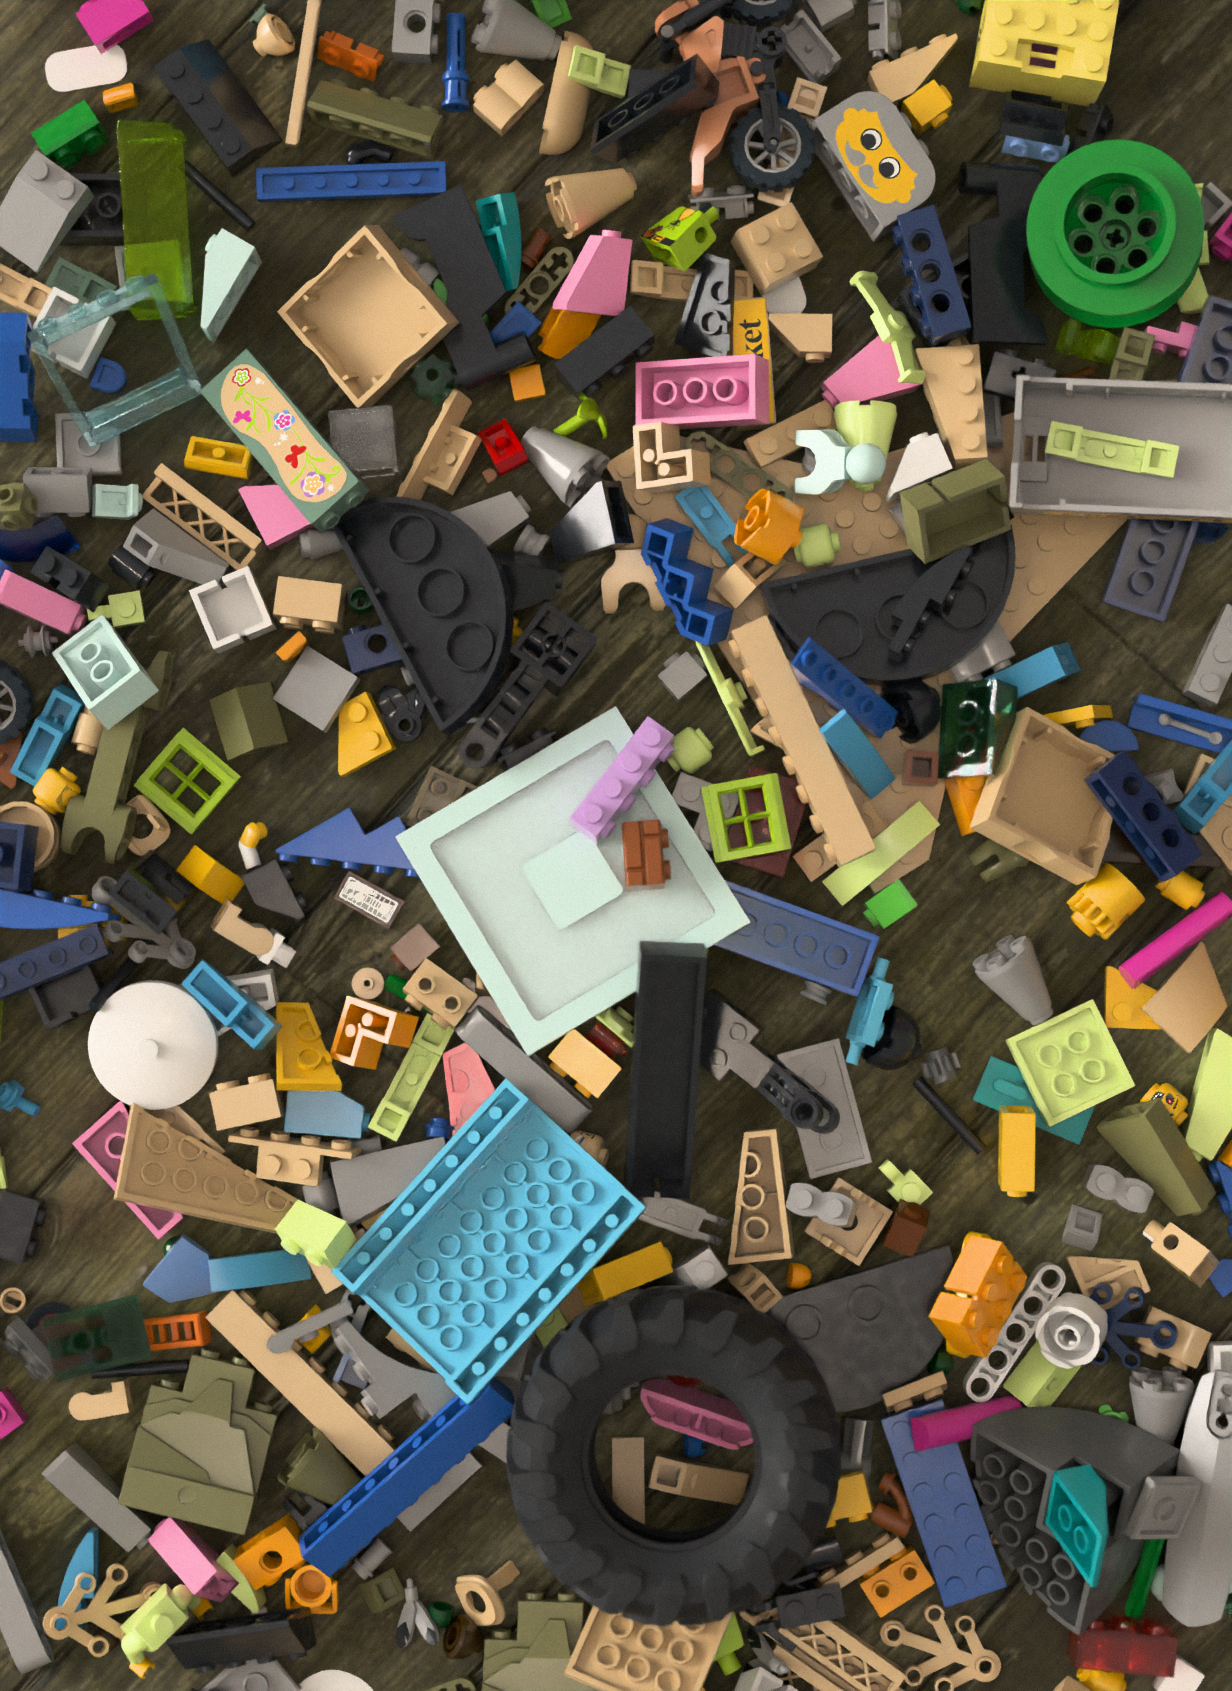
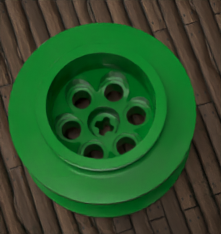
[1026,139,1204,329]

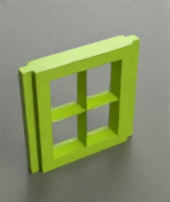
[133,728,241,835]
[701,773,791,863]

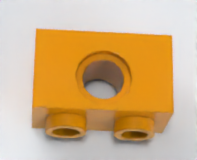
[233,1513,306,1591]

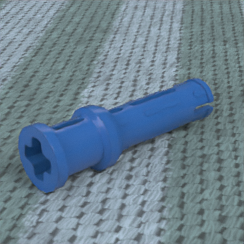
[441,12,470,112]

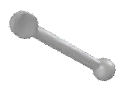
[1159,713,1222,745]

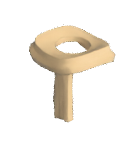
[125,795,171,857]
[455,1560,520,1626]

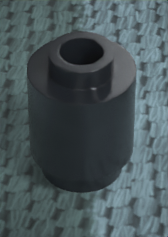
[108,544,157,590]

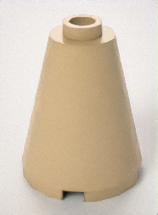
[545,168,637,239]

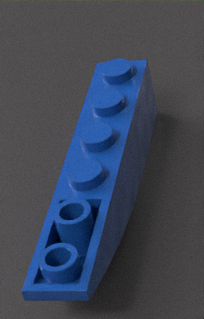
[0,888,121,930]

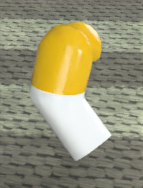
[239,822,268,870]

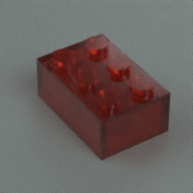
[726,766,806,879]
[1067,1615,1178,1678]

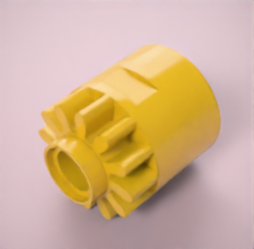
[1066,862,1145,940]

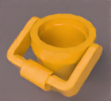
[285,1563,339,1614]

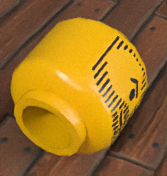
[33,766,81,815]

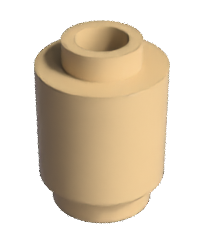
[71,706,104,755]

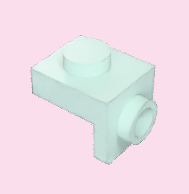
[92,484,143,520]

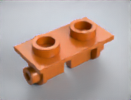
[317,30,385,82]

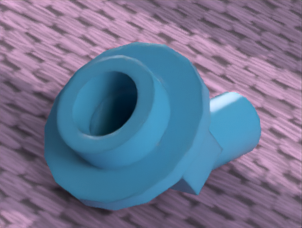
[0,1080,41,1117]

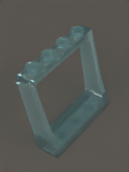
[26,273,203,448]

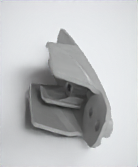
[1162,1369,1232,1627]

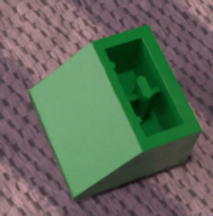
[31,100,110,171]

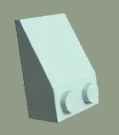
[201,228,262,343]
[52,614,159,730]

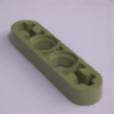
[685,432,793,502]

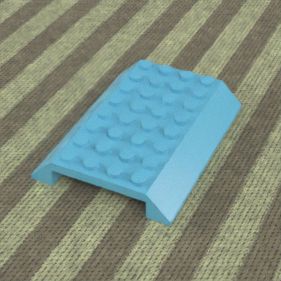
[331,1079,646,1405]

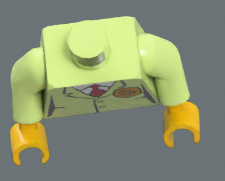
[120,1583,214,1679]

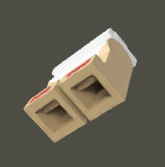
[210,898,296,968]

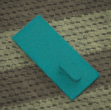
[972,1056,1095,1145]

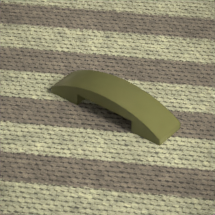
[1108,327,1155,381]

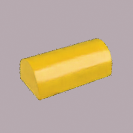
[184,436,253,480]

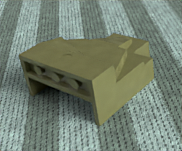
[118,1348,280,1535]
[482,1590,599,1691]

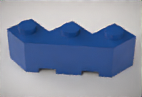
[0,312,39,442]
[641,518,734,646]

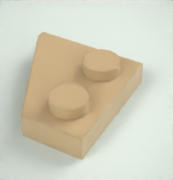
[1066,1255,1151,1310]

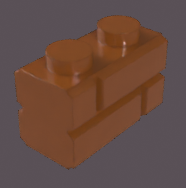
[621,820,671,892]

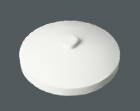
[88,980,219,1110]

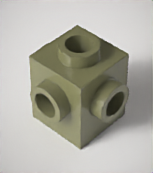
[0,482,38,531]

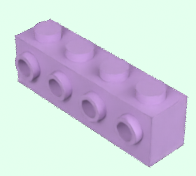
[570,716,675,844]

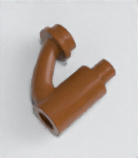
[867,1471,914,1539]

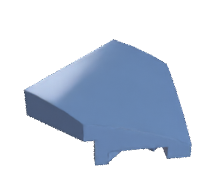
[143,1233,216,1303]

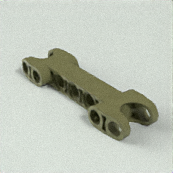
[61,642,173,865]

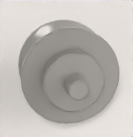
[18,625,58,658]

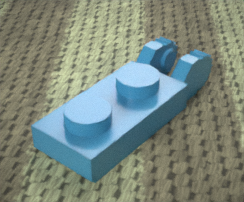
[674,486,748,568]

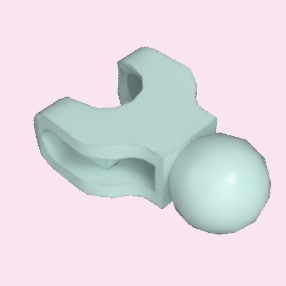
[794,429,886,495]

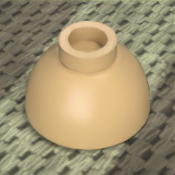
[253,13,295,57]

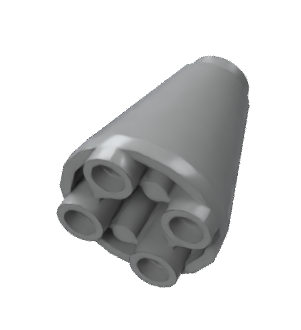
[470,0,562,61]
[520,426,610,509]
[972,935,1054,1025]
[1129,1366,1195,1446]

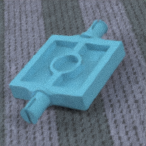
[845,957,894,1066]

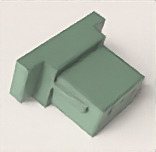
[249,3,268,25]

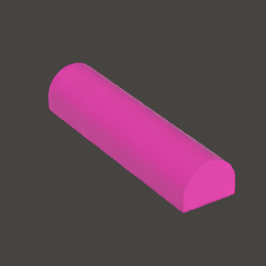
[1118,892,1232,989]
[910,1395,1023,1451]

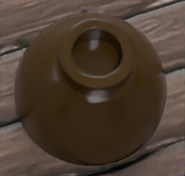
[443,1614,485,1660]

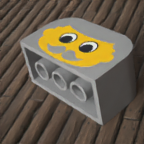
[810,91,935,242]

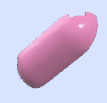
[640,1379,753,1450]

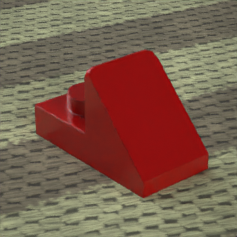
[477,419,528,475]

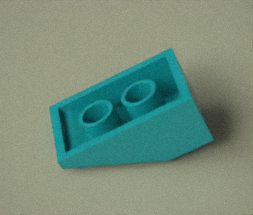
[1045,1464,1108,1588]

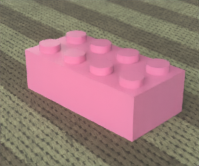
[636,354,769,429]

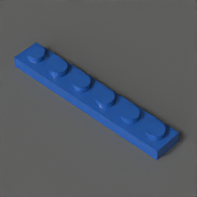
[256,161,447,202]

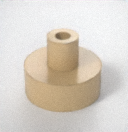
[352,968,385,999]

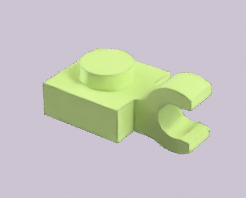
[87,590,146,628]
[878,1159,933,1205]

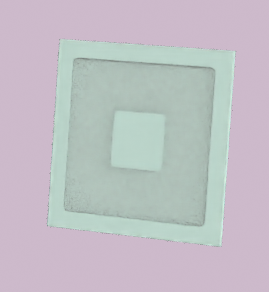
[395,706,750,1056]

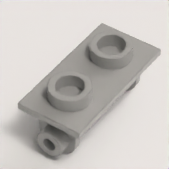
[868,0,902,60]
[689,185,754,220]

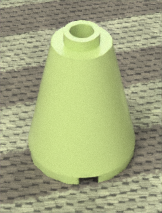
[834,400,897,491]

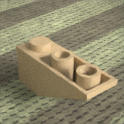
[867,33,958,108]
[648,1451,749,1505]

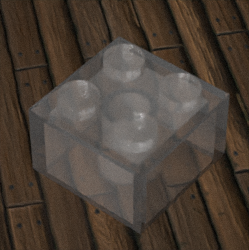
[328,405,400,478]

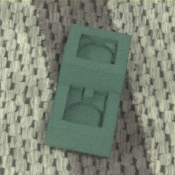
[45,257,117,312]

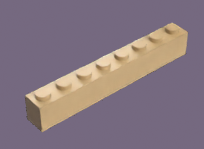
[727,615,876,868]
[205,1288,398,1476]

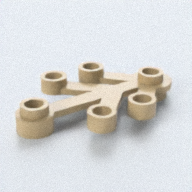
[43,1563,162,1657]
[879,1603,1001,1691]

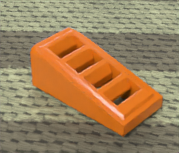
[140,1310,212,1352]

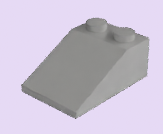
[0,150,94,273]

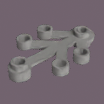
[92,876,196,969]

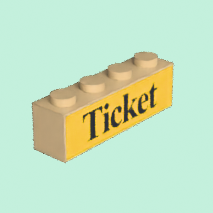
[732,297,776,431]

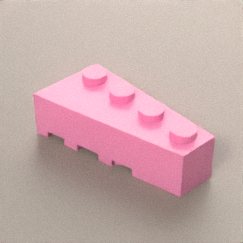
[72,1100,184,1241]

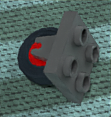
[1,1302,82,1384]

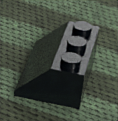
[555,305,655,401]

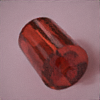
[585,1021,628,1060]

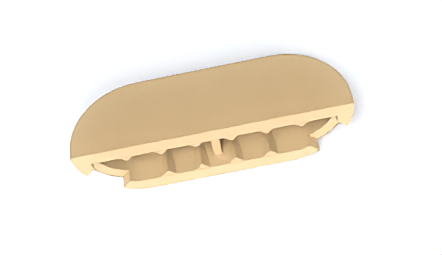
[539,31,593,155]

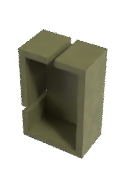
[900,459,1011,564]

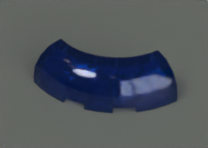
[0,515,81,563]

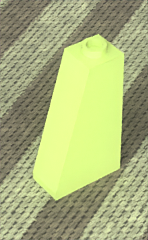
[1181,1028,1232,1162]

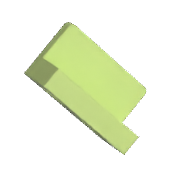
[1003,1340,1081,1408]

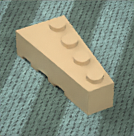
[915,344,988,471]
[728,1127,795,1265]

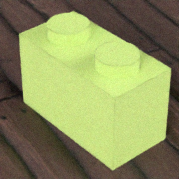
[275,1200,357,1269]

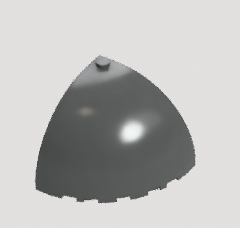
[971,1407,1180,1635]

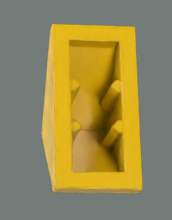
[176,845,245,904]

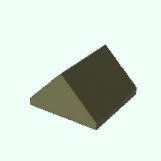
[209,682,289,761]

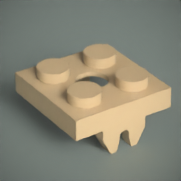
[804,1177,893,1266]

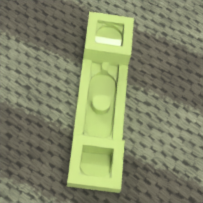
[1044,421,1179,478]
[822,800,941,906]
[368,1013,454,1142]

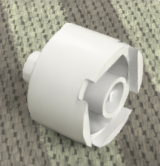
[1035,1292,1108,1368]

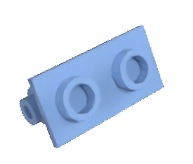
[1001,134,1070,163]

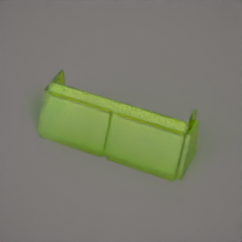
[117,120,197,320]

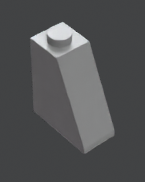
[655,1242,728,1290]

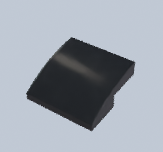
[1000,91,1068,146]

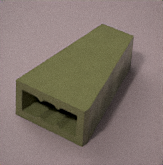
[1096,1098,1216,1216]

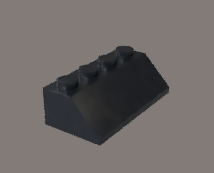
[153,39,283,177]
[590,54,720,164]
[166,1606,317,1673]

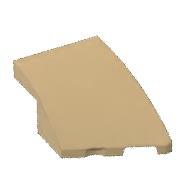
[1141,941,1227,1053]

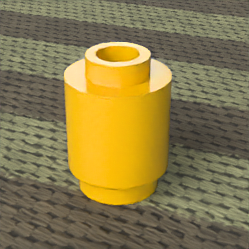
[1155,871,1205,910]

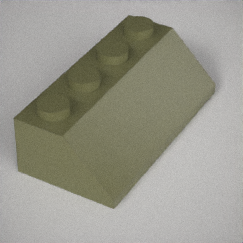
[307,79,444,160]

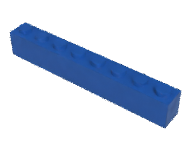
[298,1377,515,1577]

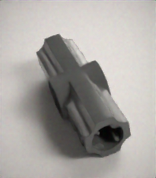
[840,1416,874,1482]

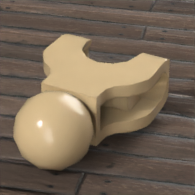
[601,514,665,614]

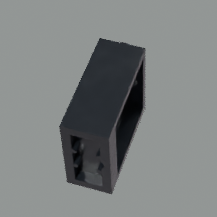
[108,850,200,935]

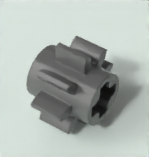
[920,1046,961,1084]

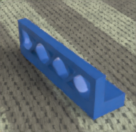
[1126,693,1232,754]

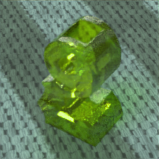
[1055,318,1120,365]

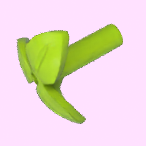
[553,396,607,439]

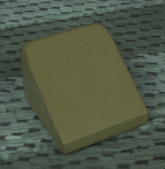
[359,1567,405,1613]

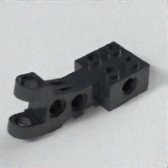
[459,601,598,768]
[699,989,840,1134]

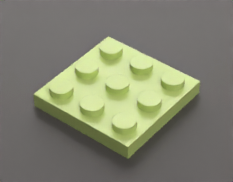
[1005,999,1135,1128]

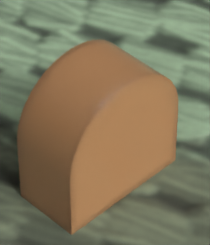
[482,468,497,484]

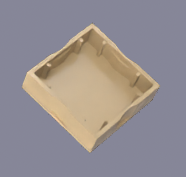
[277,225,459,409]
[970,707,1126,885]

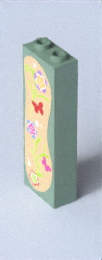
[200,348,370,533]

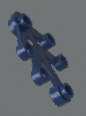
[1069,1282,1178,1369]

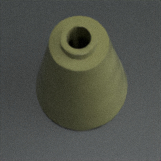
[277,1427,362,1506]

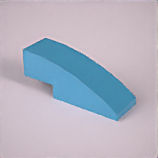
[10,684,86,787]
[819,709,895,800]
[1172,740,1232,834]
[182,960,282,1050]
[208,1249,312,1292]
[56,1527,99,1629]

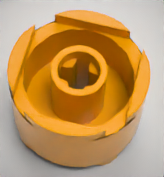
[734,488,805,565]

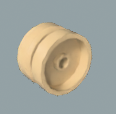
[0,801,62,872]

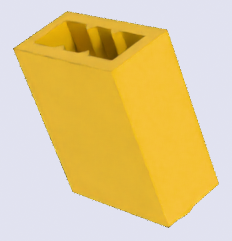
[998,1105,1036,1197]
[577,1242,673,1306]

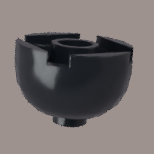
[881,680,941,744]
[861,1005,922,1071]

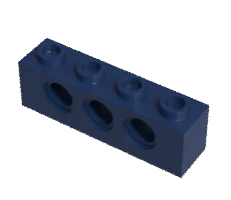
[891,205,972,344]
[342,620,403,676]
[1084,750,1202,883]
[0,924,115,1001]

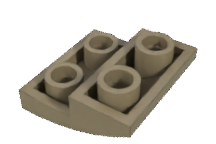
[404,766,478,827]

